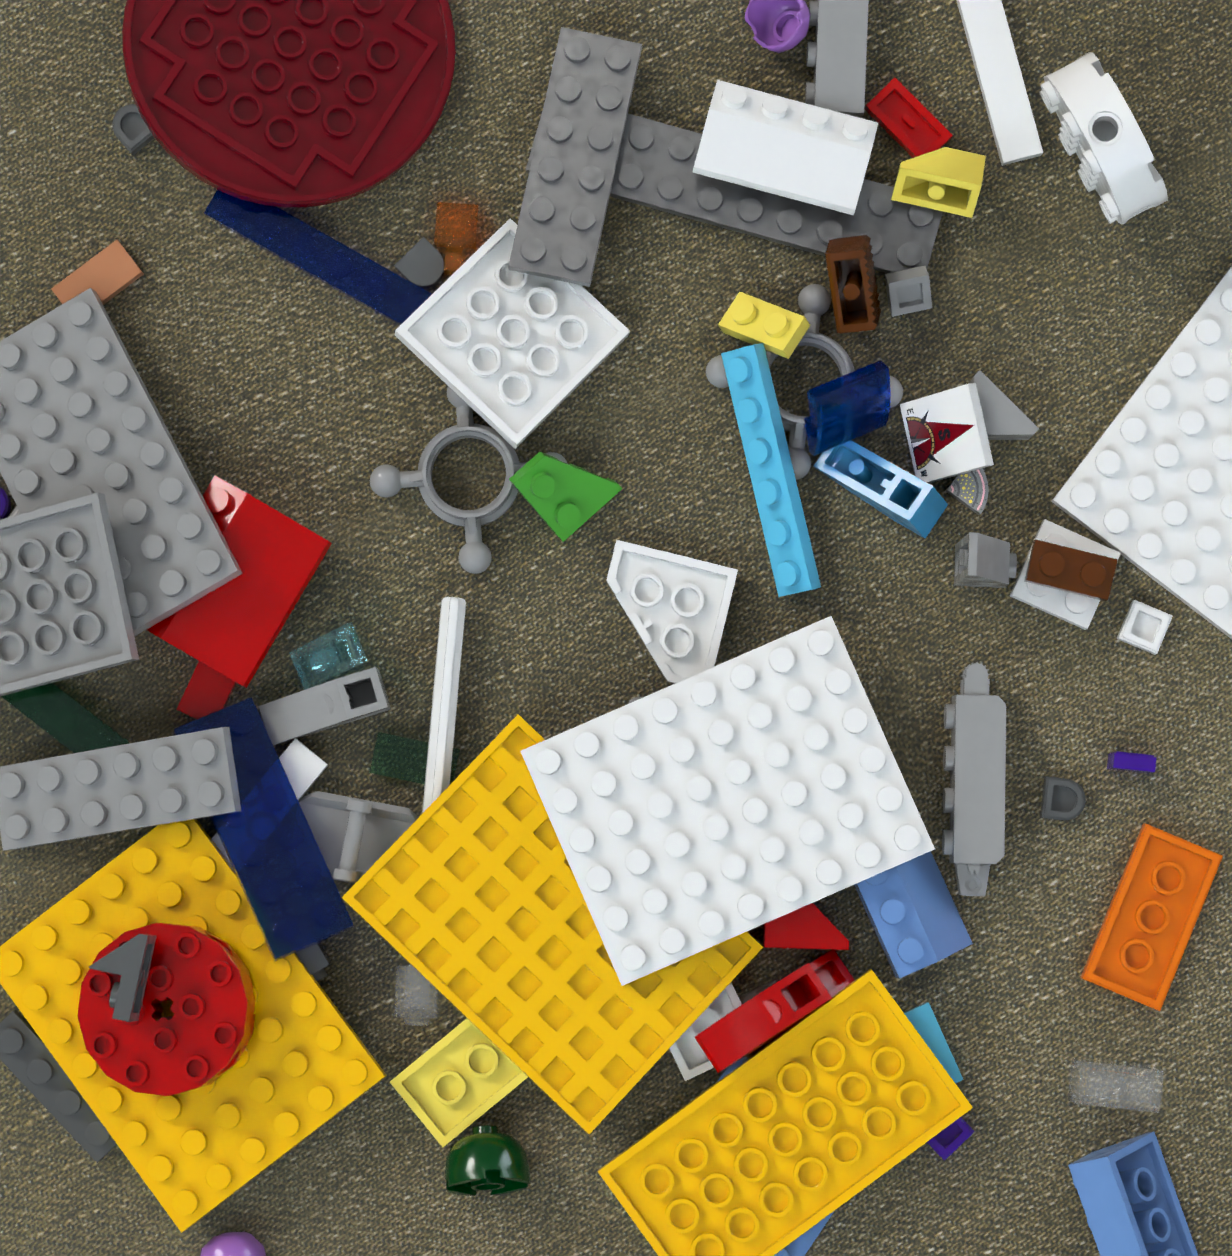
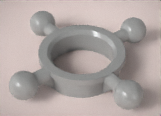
[706,284,903,480]
[370,386,568,574]

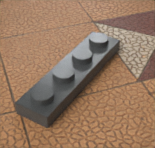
[0,1010,117,1163]

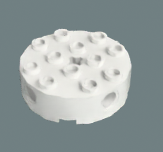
[1040,52,1168,224]

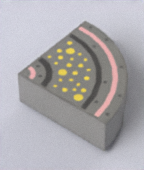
[946,468,989,515]

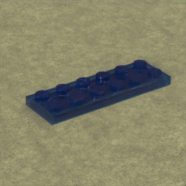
[173,697,353,962]

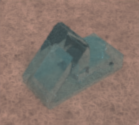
[289,622,368,690]

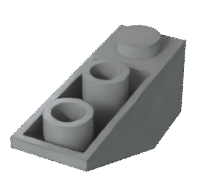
[259,667,391,746]

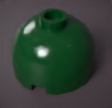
[445,1125,530,1196]

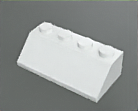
[693,80,878,215]

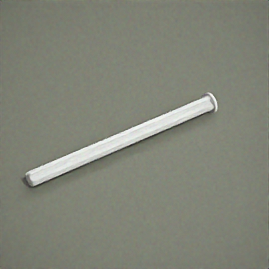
[422,597,466,813]

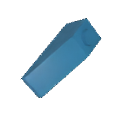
[814,432,948,539]

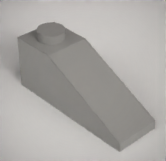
[954,532,1017,588]

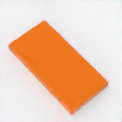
[1080,823,1223,1011]

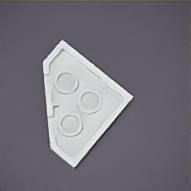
[606,540,738,684]

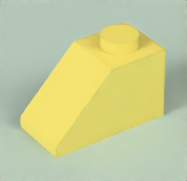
[891,147,986,218]

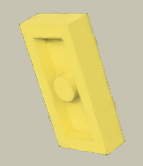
[718,292,810,359]

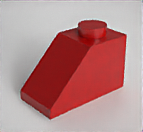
[762,903,849,950]

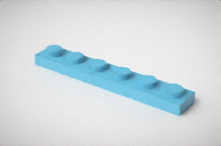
[721,343,821,597]

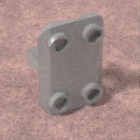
[288,791,419,883]

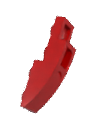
[694,949,855,1073]

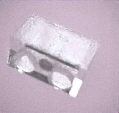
[1068,1058,1164,1113]

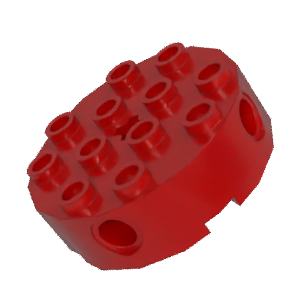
[77,923,255,1096]

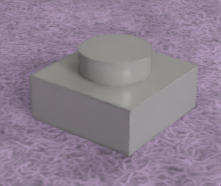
[885,266,932,317]

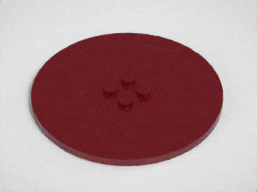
[122,0,456,207]

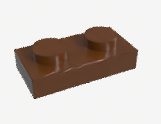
[1024,540,1118,601]

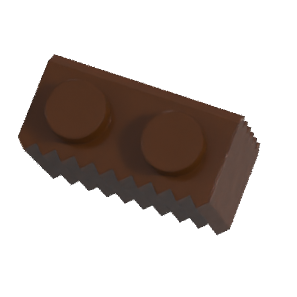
[825,235,881,334]

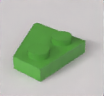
[509,452,622,542]

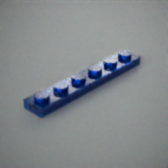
[204,190,432,325]

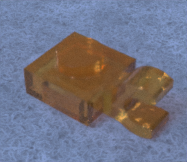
[434,202,479,276]

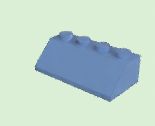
[854,851,973,979]
[1068,1131,1198,1256]

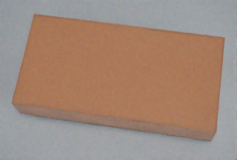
[51,239,144,305]

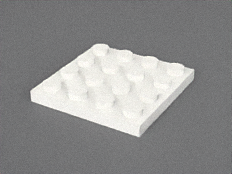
[394,219,630,449]

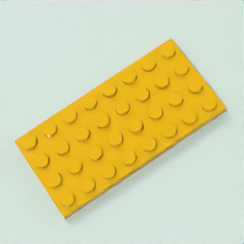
[598,969,973,1256]

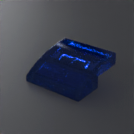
[804,360,891,456]

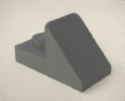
[89,934,157,1022]

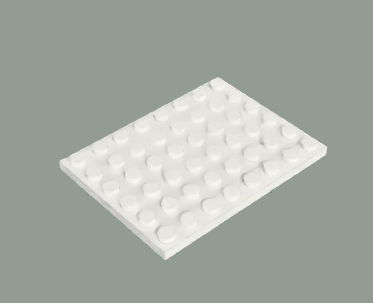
[1051,266,1232,639]
[520,616,935,986]

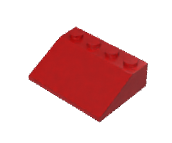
[146,475,332,688]

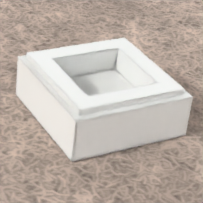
[1116,600,1173,655]

